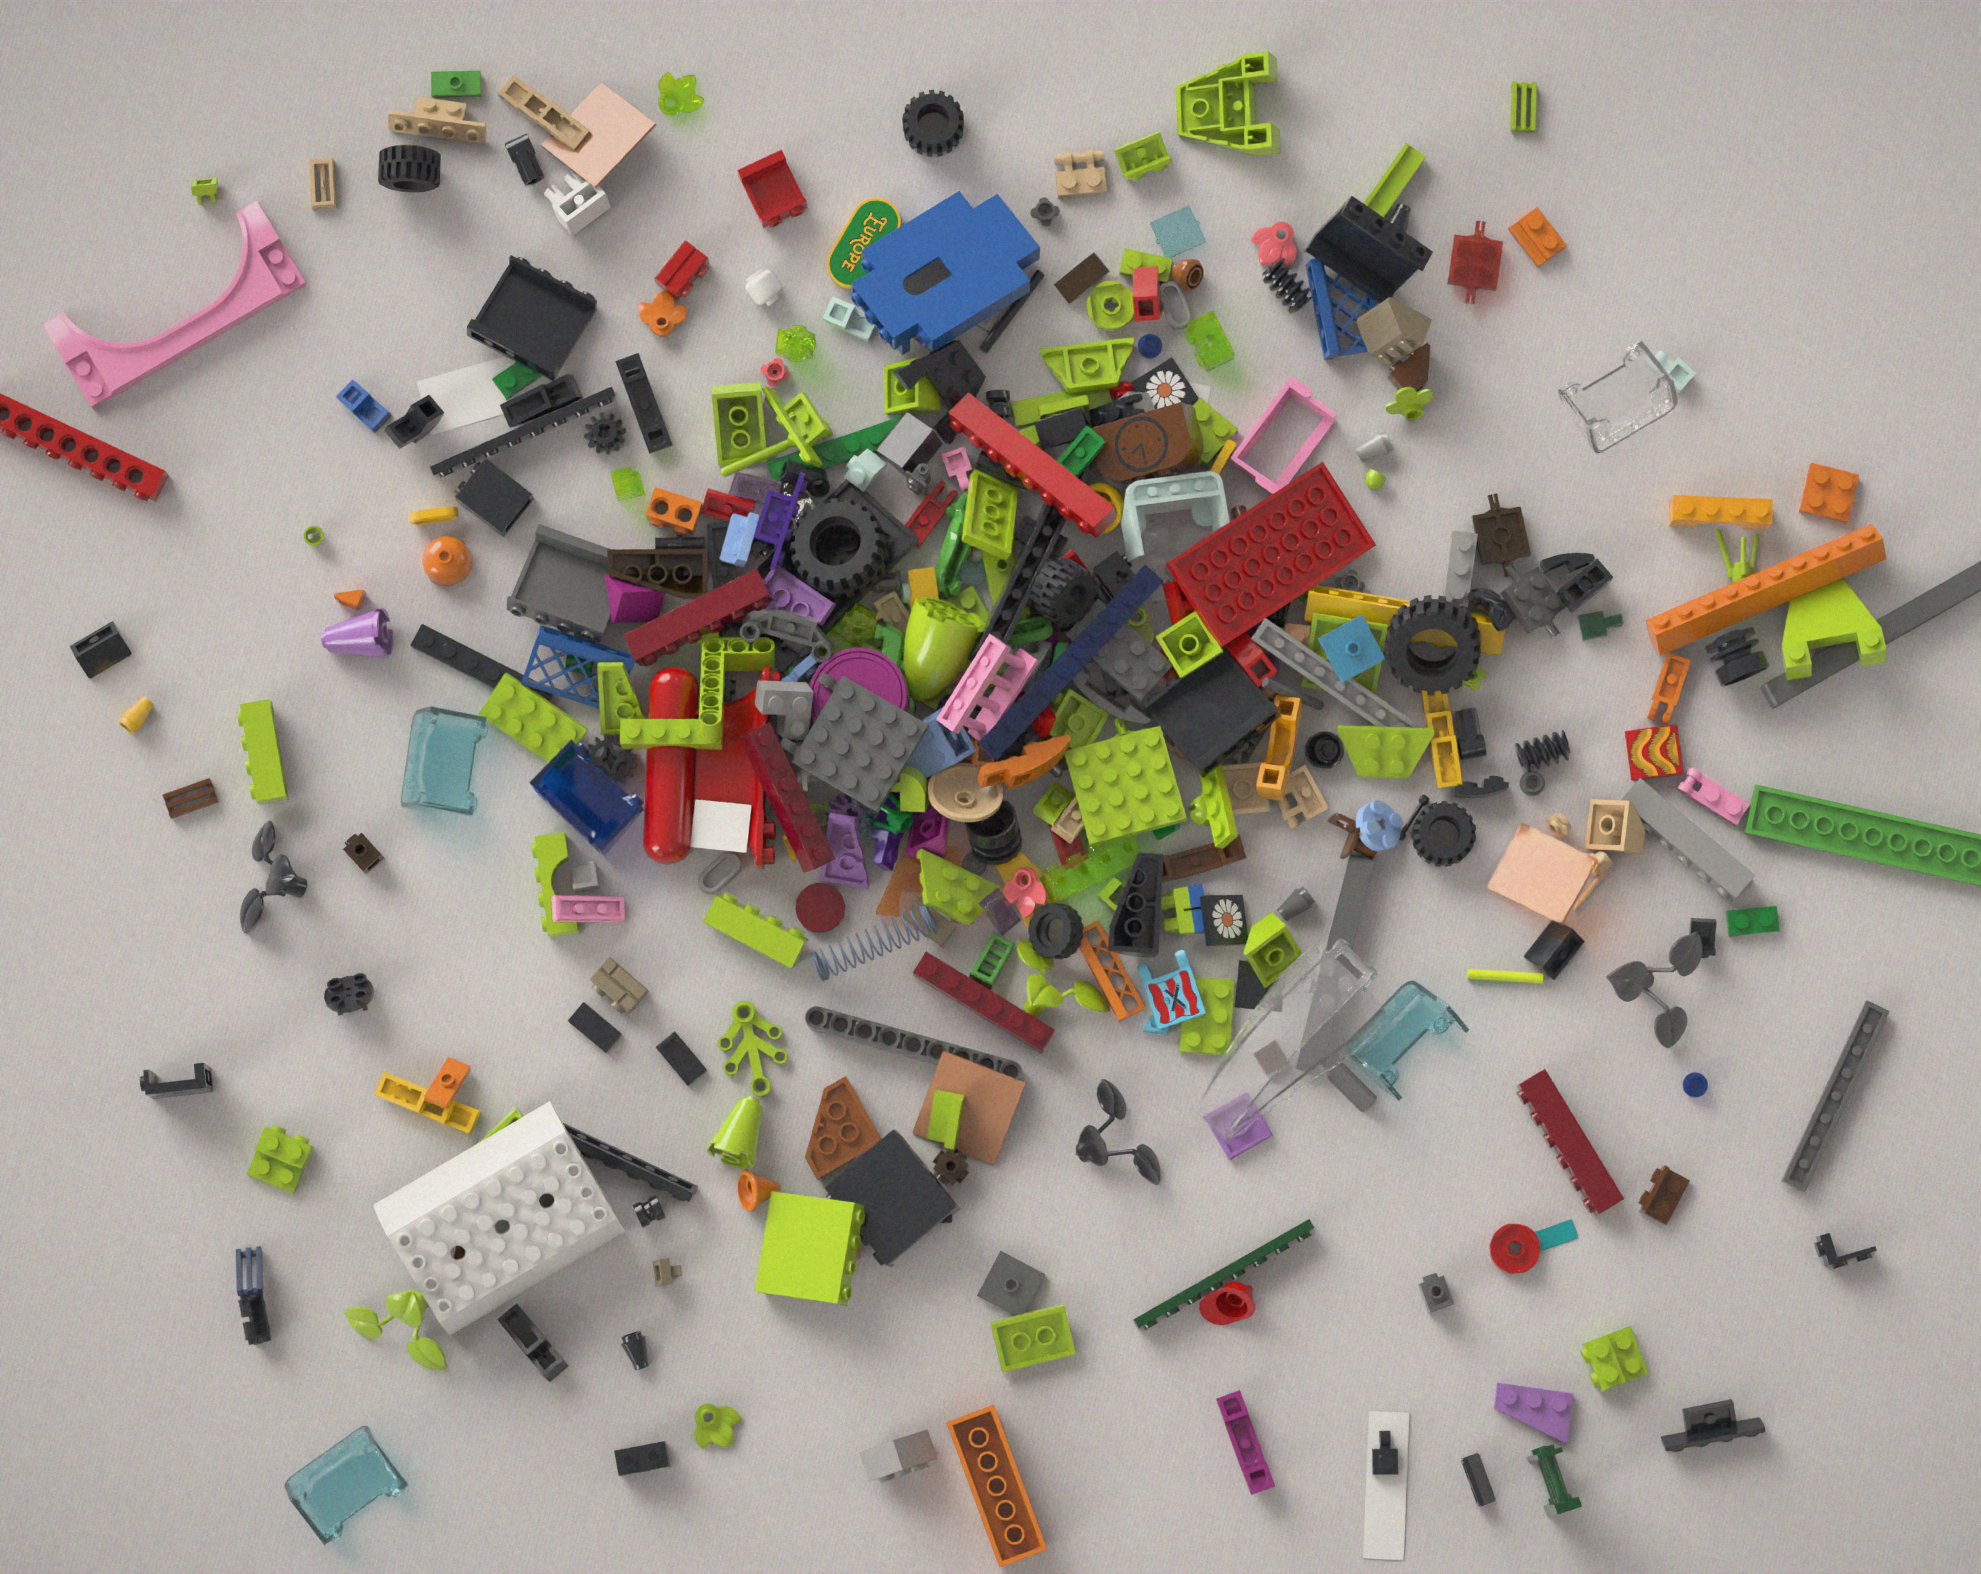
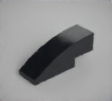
[500,374,583,428]
[497,1303,569,1383]

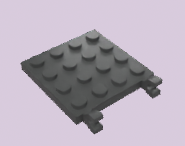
[780,672,929,813]

